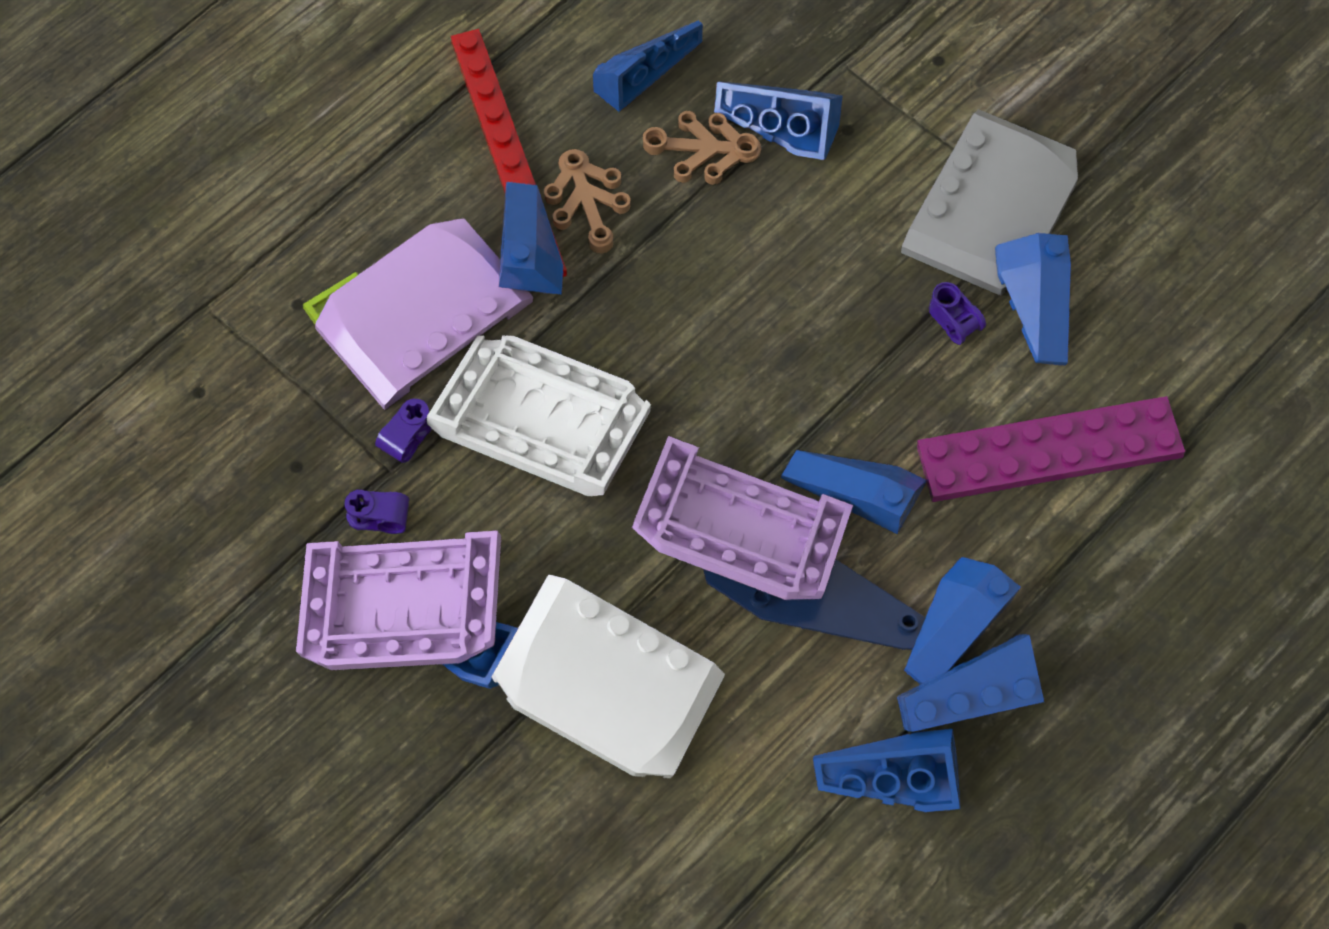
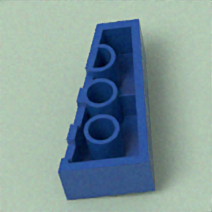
[897,634,1044,732]

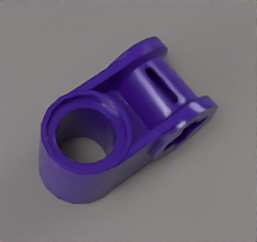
[929,282,986,345]
[375,399,432,463]
[345,490,410,534]

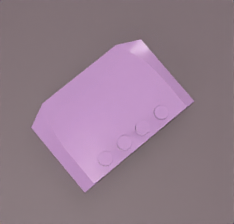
[315,218,533,410]
[632,436,853,600]
[296,531,501,670]

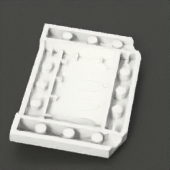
[427,336,651,496]
[492,575,725,778]

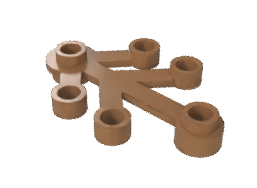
[643,111,761,185]
[544,149,631,253]

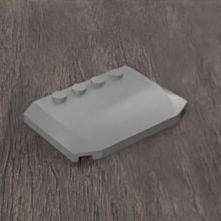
[901,109,1078,295]

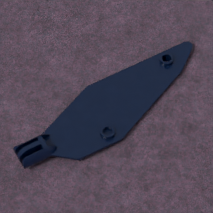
[702,559,926,650]

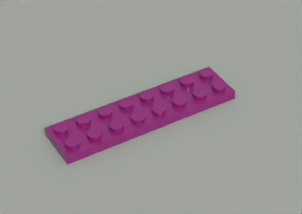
[917,396,1185,502]

